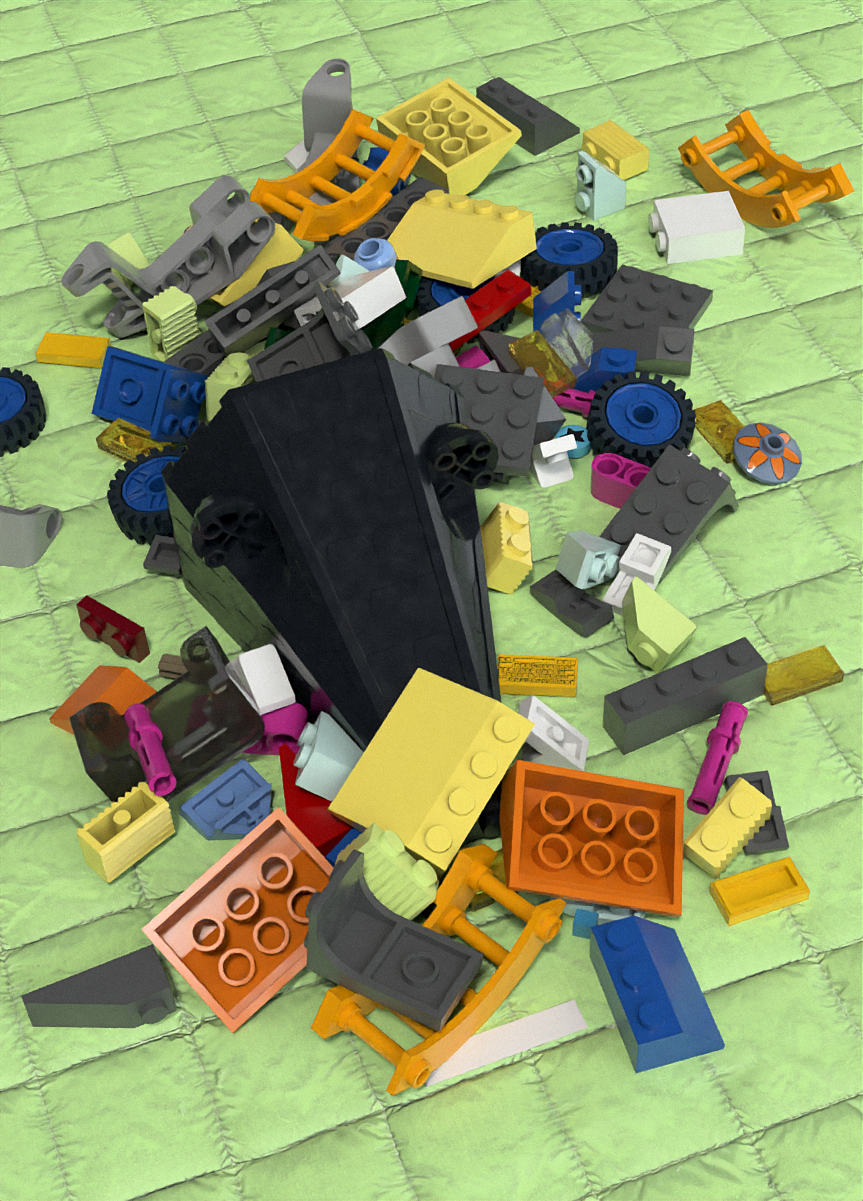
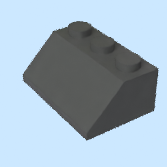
[476,77,580,156]

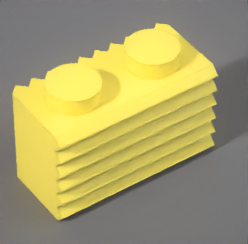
[581,119,649,180]
[480,502,533,594]
[683,777,772,879]
[77,782,176,883]

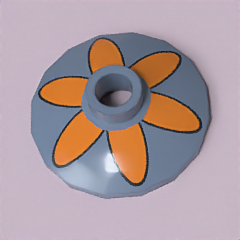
[733,422,802,485]

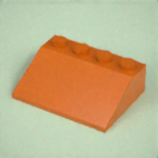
[499,760,684,917]
[141,807,334,1033]

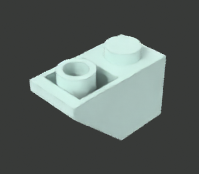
[575,151,626,221]
[555,530,621,589]
[293,711,364,801]

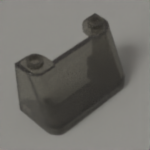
[69,626,265,802]

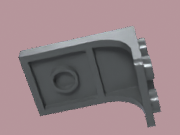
[247,281,372,382]
[599,444,739,584]
[304,849,484,1032]

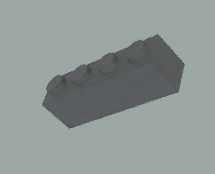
[603,637,768,755]

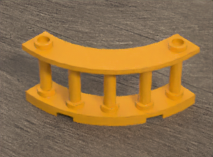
[250,109,425,242]
[678,110,854,228]
[311,844,567,1096]

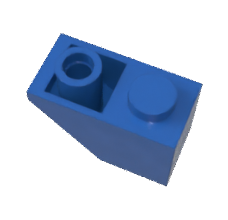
[533,271,581,346]

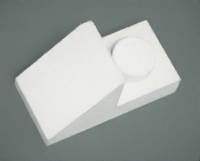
[530,434,577,488]
[220,644,295,715]
[518,695,589,771]

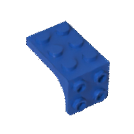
[91,346,208,443]

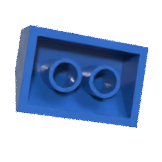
[589,916,725,1073]

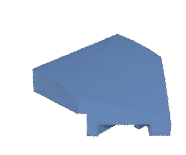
[179,758,272,841]

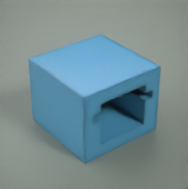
[572,909,599,939]

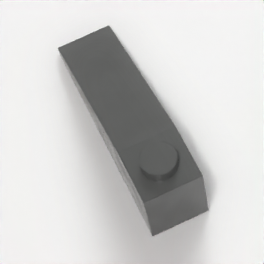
[205,244,341,358]

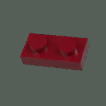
[76,595,150,663]

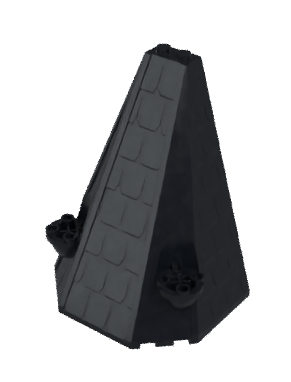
[161,348,509,849]

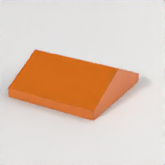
[49,665,163,755]

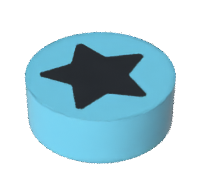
[556,425,592,458]

